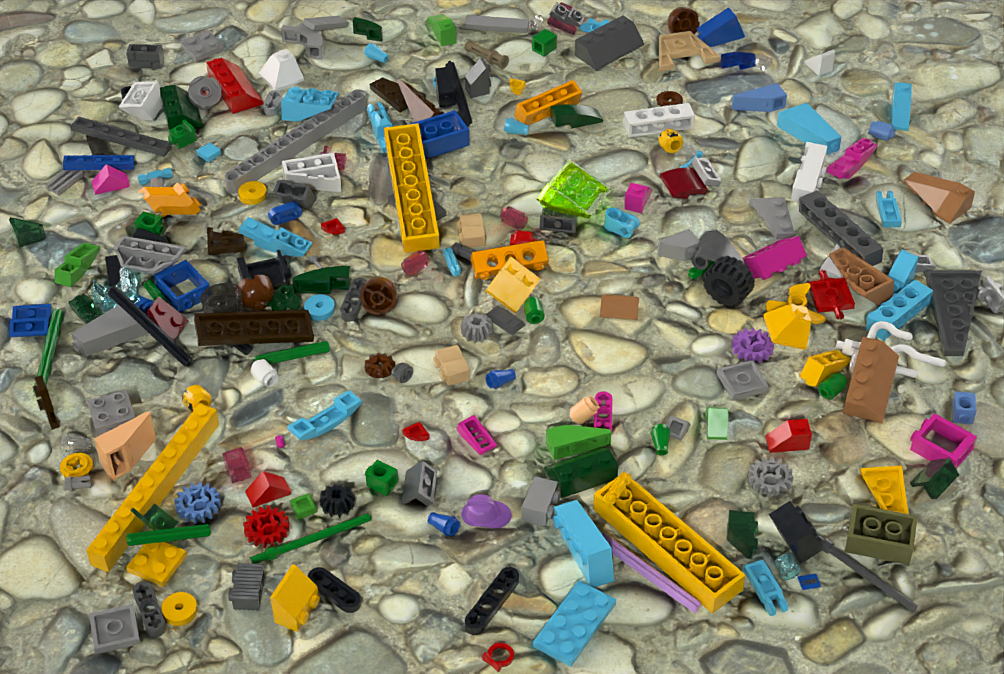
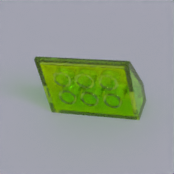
[537,159,612,219]

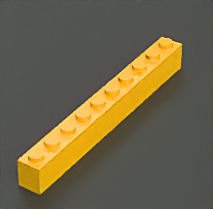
[86,403,219,572]

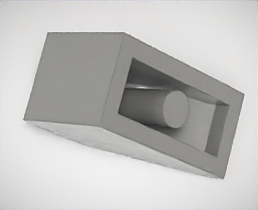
[657,229,700,261]

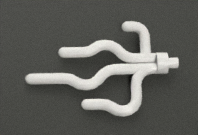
[835,321,946,378]

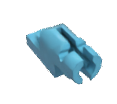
[367,102,393,153]

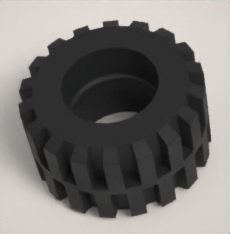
[703,256,755,307]

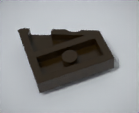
[207,227,245,255]
[32,375,59,430]

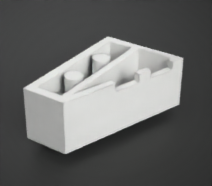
[791,142,827,203]
[282,152,341,192]

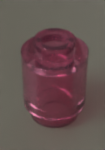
[500,206,528,229]
[401,250,429,275]

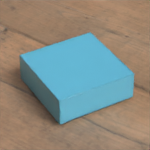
[197,142,221,162]

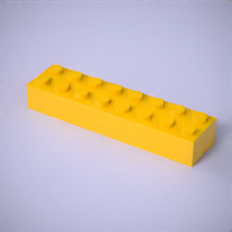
[384,123,440,253]
[593,476,746,614]

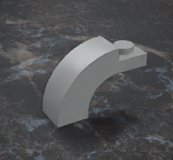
[281,23,324,59]

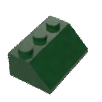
[160,85,203,130]
[544,448,618,499]

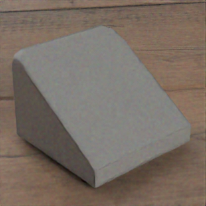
[666,415,691,441]

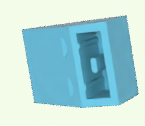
[281,87,339,122]

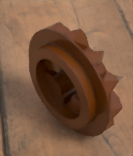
[656,91,683,107]
[364,353,395,378]

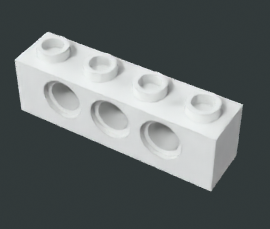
[623,103,695,138]

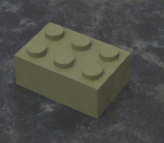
[845,504,918,565]

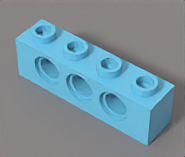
[866,279,933,341]

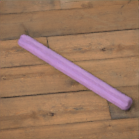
[602,533,702,613]

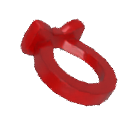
[482,643,514,672]

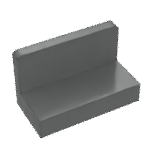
[402,461,437,506]

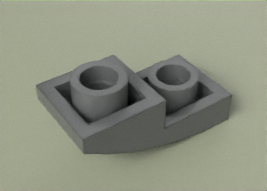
[549,2,586,27]

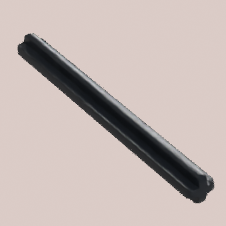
[445,61,473,127]
[108,286,192,366]

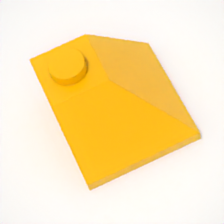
[763,304,812,350]

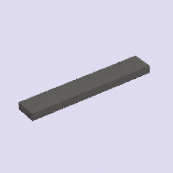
[70,117,172,157]

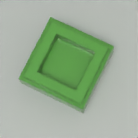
[290,494,317,520]

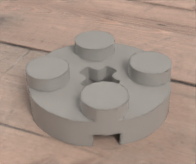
[188,76,222,110]

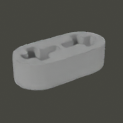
[263,90,283,116]

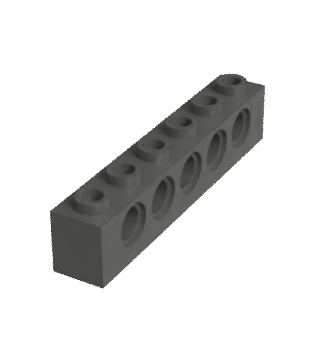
[799,190,883,266]

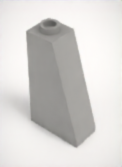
[71,305,149,356]

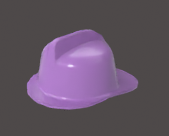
[461,494,512,528]

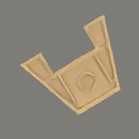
[659,31,721,72]

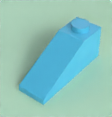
[891,82,912,131]

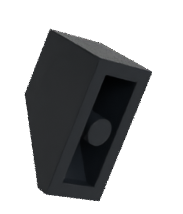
[435,66,456,107]

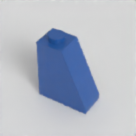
[696,7,745,47]

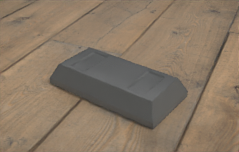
[486,305,525,335]

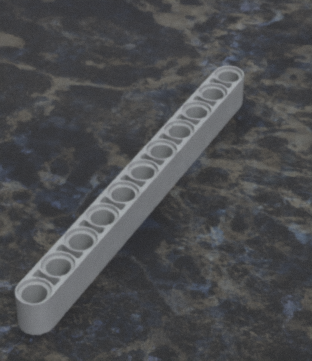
[224,89,366,194]

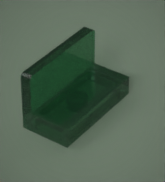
[910,458,959,499]
[130,503,179,530]

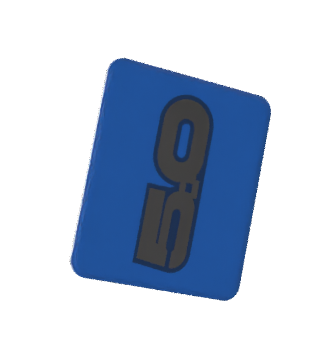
[797,574,821,590]

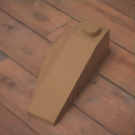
[829,247,894,306]

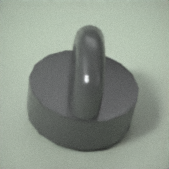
[392,363,413,383]

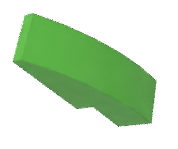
[55,242,100,287]

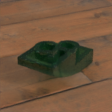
[68,294,104,324]

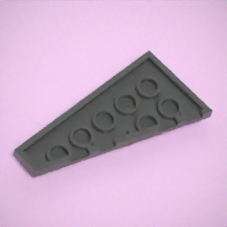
[925,270,982,356]

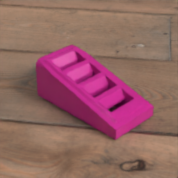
[456,415,497,456]

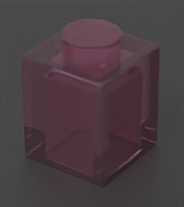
[222,447,252,484]

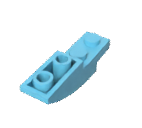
[239,217,312,257]

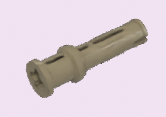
[464,41,509,69]

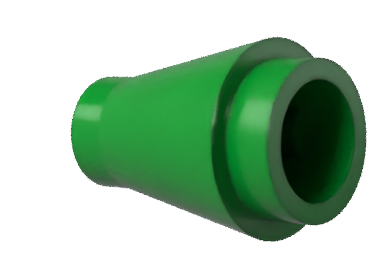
[650,424,670,456]

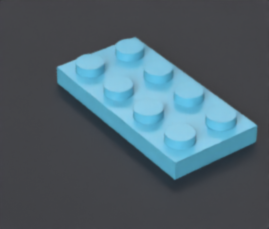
[533,580,616,667]

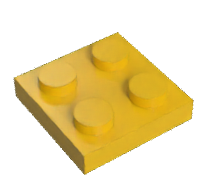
[126,542,187,587]

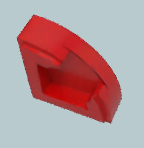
[321,218,345,234]
[402,422,430,441]

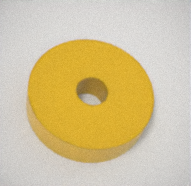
[238,181,267,205]
[161,592,198,626]

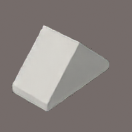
[804,50,835,76]

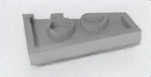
[749,197,795,239]

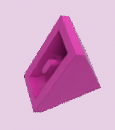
[92,164,130,195]

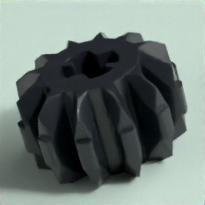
[319,483,355,518]

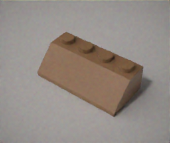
[843,336,899,423]

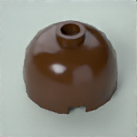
[667,7,700,35]
[235,275,274,310]
[359,276,398,315]

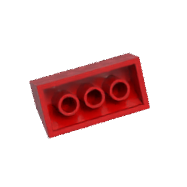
[206,57,264,114]

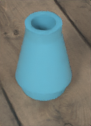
[364,43,389,64]
[503,117,529,135]

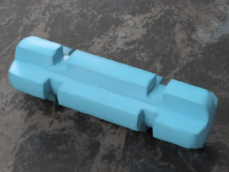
[138,168,173,185]
[443,247,461,276]

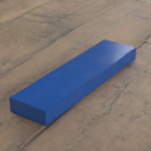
[63,155,134,170]

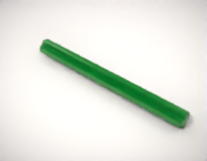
[33,309,64,396]

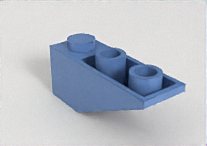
[732,83,787,112]

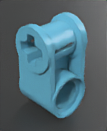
[604,208,640,238]

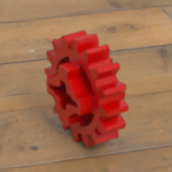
[243,506,290,548]

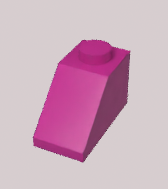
[625,183,652,214]

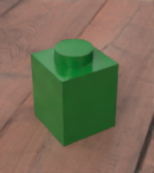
[532,29,557,57]

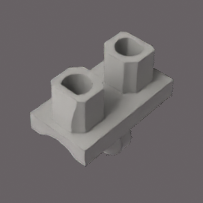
[977,277,1004,313]

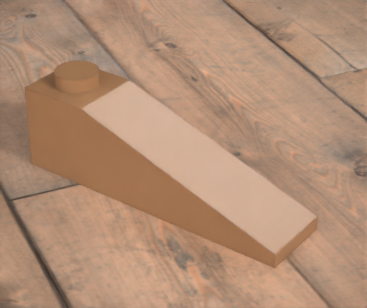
[904,172,975,224]

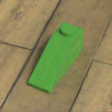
[427,14,456,46]
[546,425,612,460]

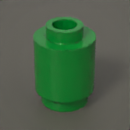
[523,297,545,324]
[818,372,847,400]

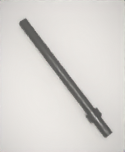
[818,535,918,612]

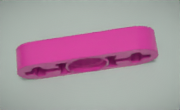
[594,391,613,436]

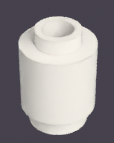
[251,359,279,387]

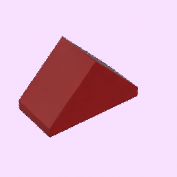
[245,471,291,508]

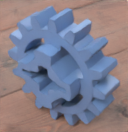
[174,482,221,524]

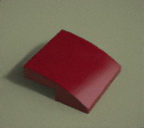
[659,167,708,199]

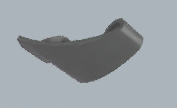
[692,229,746,270]

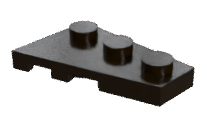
[369,77,426,113]

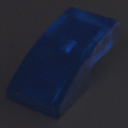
[721,52,756,70]

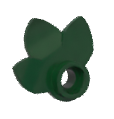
[266,285,300,311]

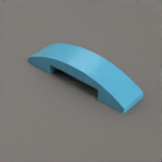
[287,390,362,440]

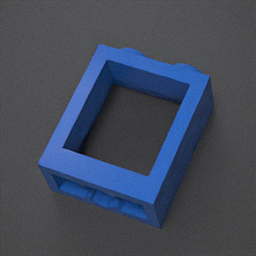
[154,260,212,313]

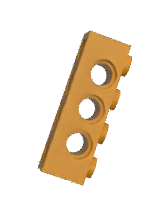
[514,80,582,125]
[471,240,549,280]

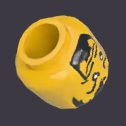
[658,129,684,154]
[182,385,212,412]

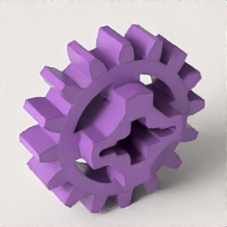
[732,327,775,363]

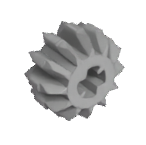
[461,312,493,344]

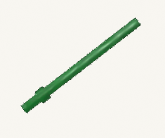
[249,513,371,564]

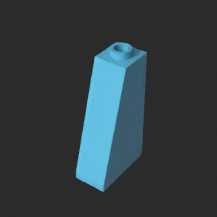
[777,103,842,155]

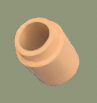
[570,396,600,424]

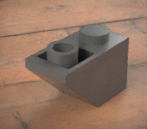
[465,58,491,98]

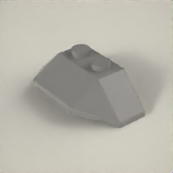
[114,236,187,275]

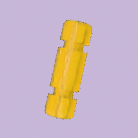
[603,472,631,506]

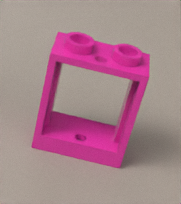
[910,413,977,474]

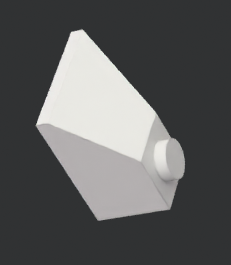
[259,49,304,91]
[119,81,161,120]

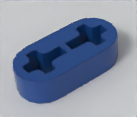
[268,201,302,225]

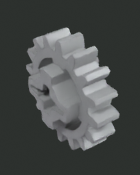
[748,457,794,497]

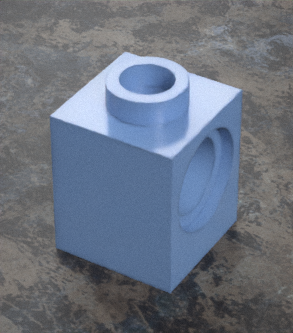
[952,391,977,424]

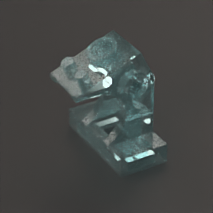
[90,266,140,312]

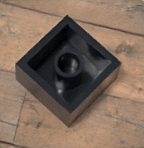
[768,501,822,564]

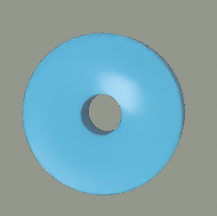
[304,294,335,321]

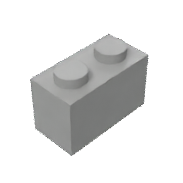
[522,476,561,526]

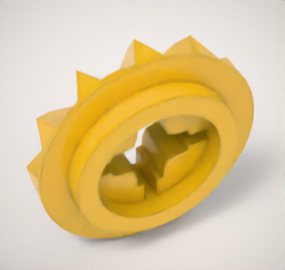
[60,453,93,478]

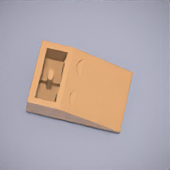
[94,411,156,480]

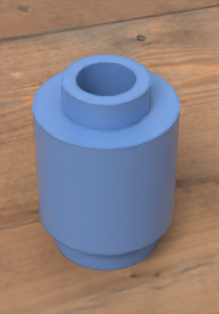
[869,121,896,141]

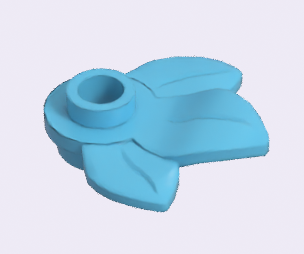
[579,18,609,33]

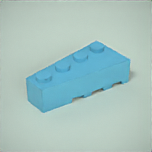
[552,500,614,588]

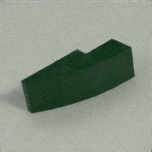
[550,104,603,129]
[292,266,352,294]

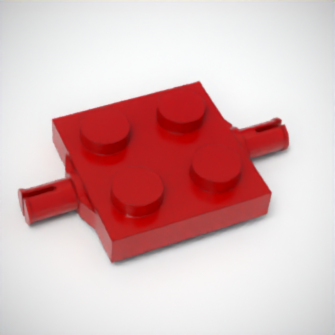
[808,270,855,320]

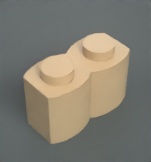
[456,213,485,248]
[433,345,470,386]

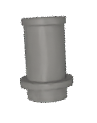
[65,475,91,492]

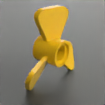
[766,283,826,324]

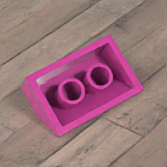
[742,236,807,280]

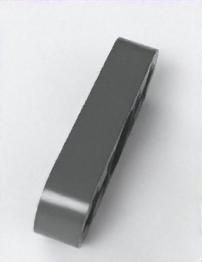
[340,278,367,322]
[133,582,166,637]

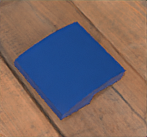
[9,304,52,338]

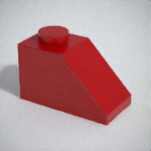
[765,419,812,453]

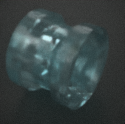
[774,553,801,580]

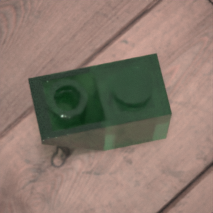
[727,510,758,559]

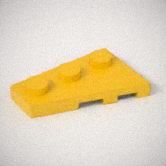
[860,465,909,514]

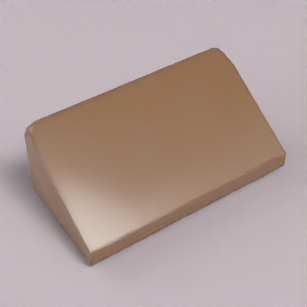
[600,294,639,320]

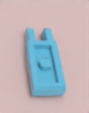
[876,191,902,228]
[743,560,788,616]

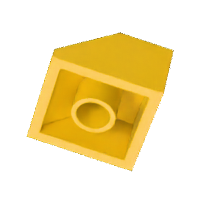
[485,257,540,313]
[270,564,320,632]

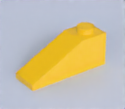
[800,349,851,387]

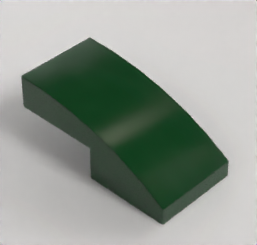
[353,17,383,42]

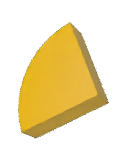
[509,78,526,96]

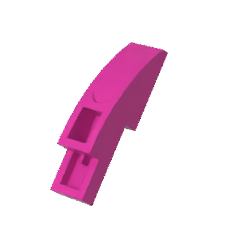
[827,138,878,179]

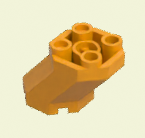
[138,183,201,219]

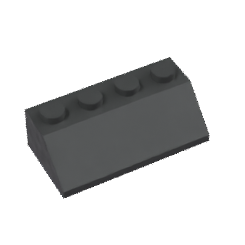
[575,15,644,70]

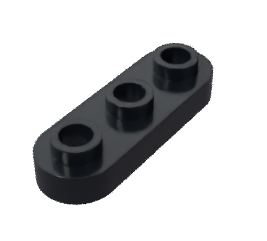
[308,567,361,613]

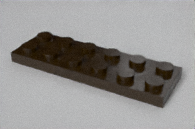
[194,310,314,346]

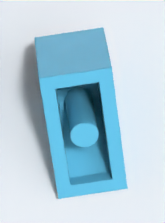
[888,249,919,293]

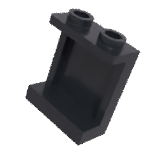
[236,249,292,290]

